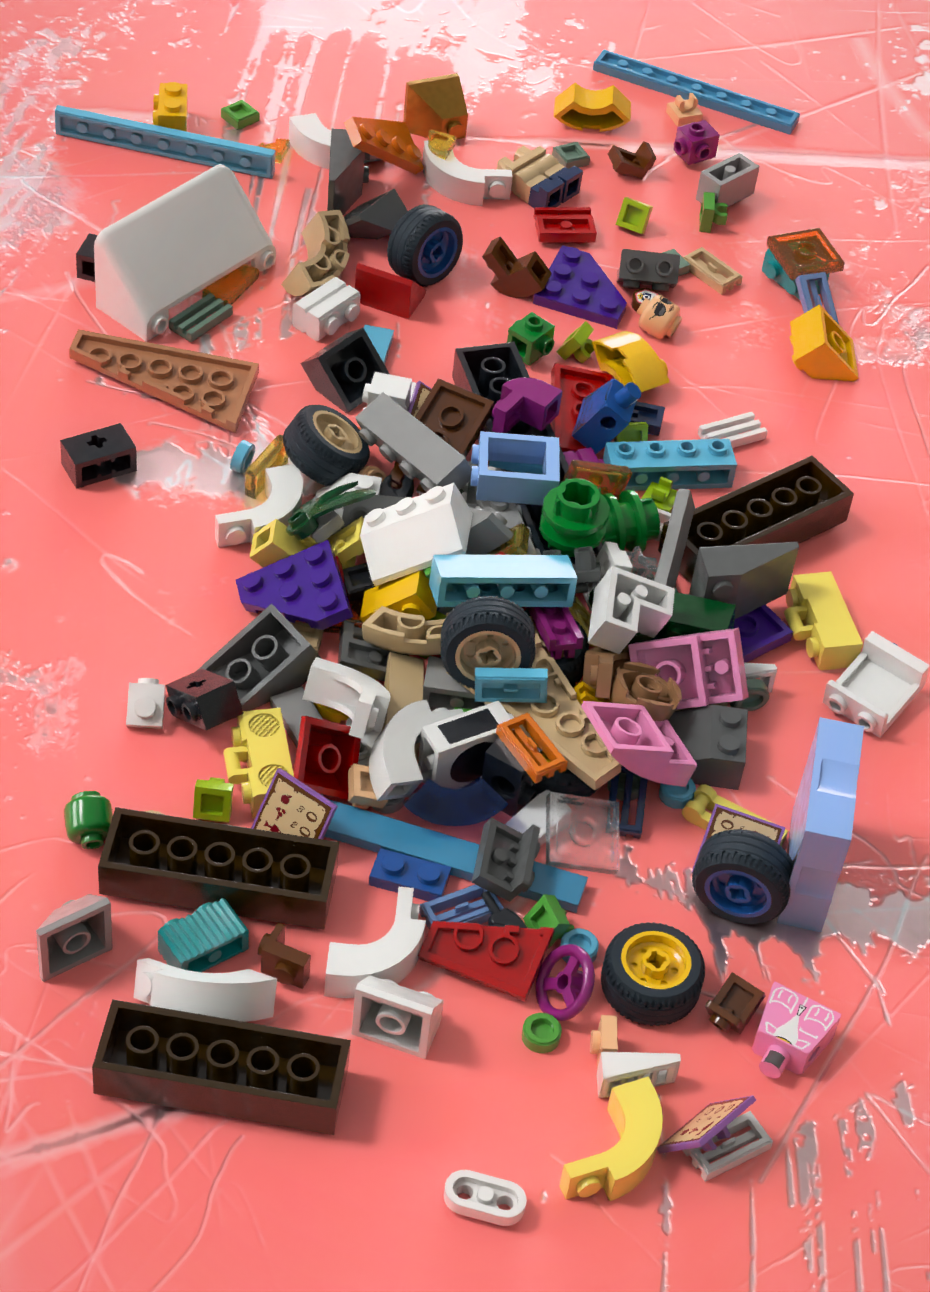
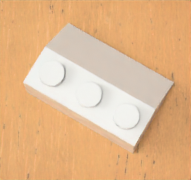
[360,483,473,586]

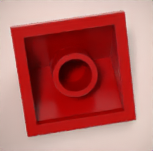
[355,263,427,320]

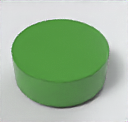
[521,1013,562,1053]

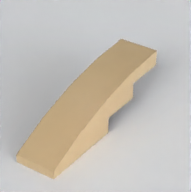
[380,652,424,762]

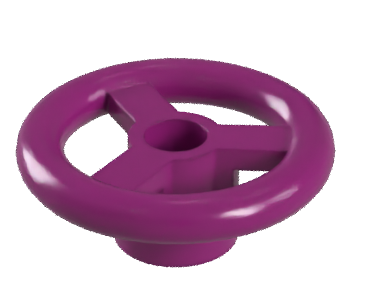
[535,944,595,1021]

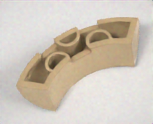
[281,210,350,296]
[362,606,449,656]

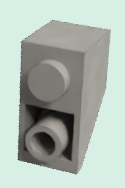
[464,506,514,555]

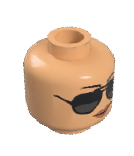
[636,295,683,339]

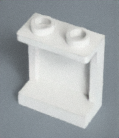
[822,631,930,738]

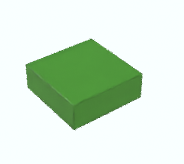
[221,100,260,130]

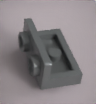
[616,249,680,292]
[472,817,540,902]

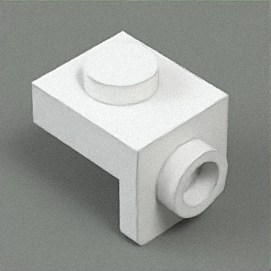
[126,678,166,729]

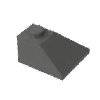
[344,188,408,240]

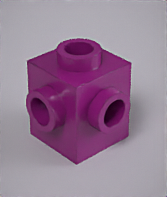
[673,120,720,165]

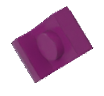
[492,378,562,433]

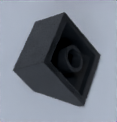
[300,328,390,413]

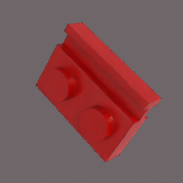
[533,207,597,243]

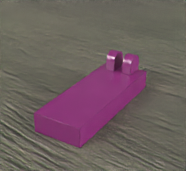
[526,607,584,660]

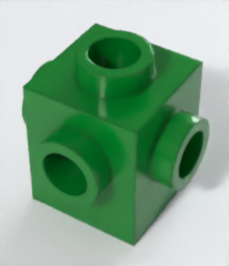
[507,312,555,366]

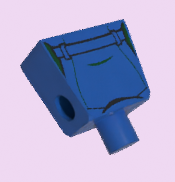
[572,379,641,454]

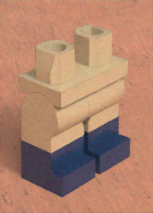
[497,145,583,208]

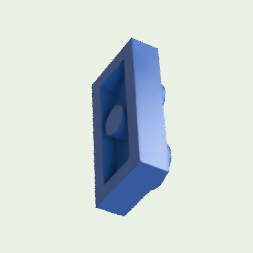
[369,848,451,901]

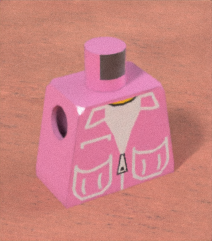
[752,981,842,1079]

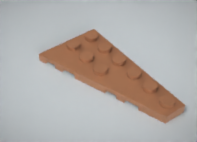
[69,329,259,433]

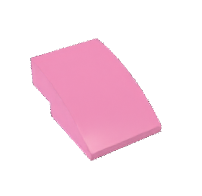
[628,628,749,709]
[581,701,697,787]

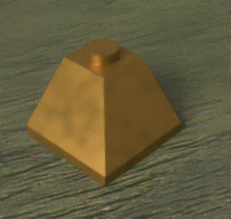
[403,73,468,141]

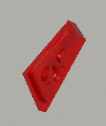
[418,921,555,1002]

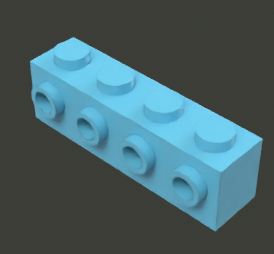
[603,439,737,491]
[429,555,578,607]

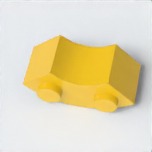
[554,83,631,132]
[592,331,670,392]

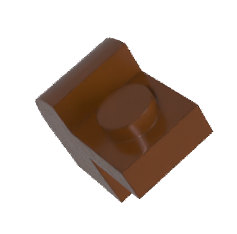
[482,236,552,298]

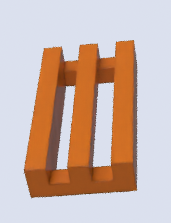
[496,712,568,784]

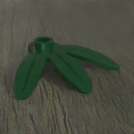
[286,481,376,540]

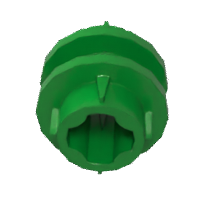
[539,478,610,557]
[602,490,660,554]

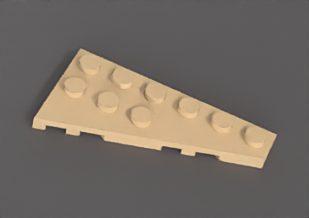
[446,633,622,790]

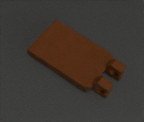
[390,378,495,495]

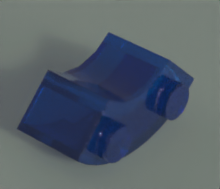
[402,777,508,826]

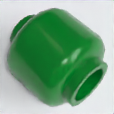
[63,791,113,849]

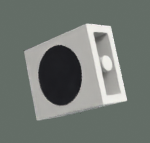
[418,700,514,799]

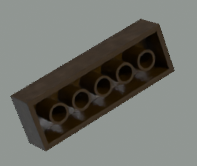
[658,455,854,583]
[98,807,339,930]
[92,999,351,1135]

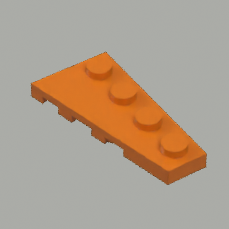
[344,116,424,175]

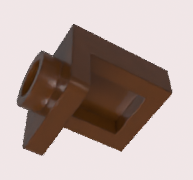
[607,141,656,180]
[258,923,311,989]
[705,972,766,1034]

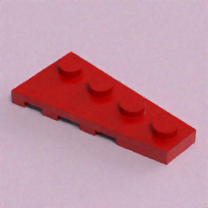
[551,363,613,452]

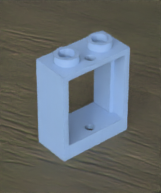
[470,431,560,505]

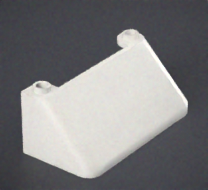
[94,164,276,342]

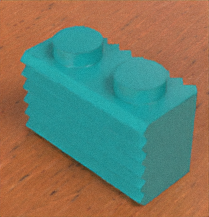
[158,898,249,972]

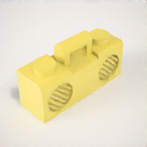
[784,571,863,670]
[223,708,294,818]

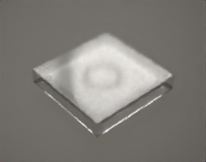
[546,792,620,875]

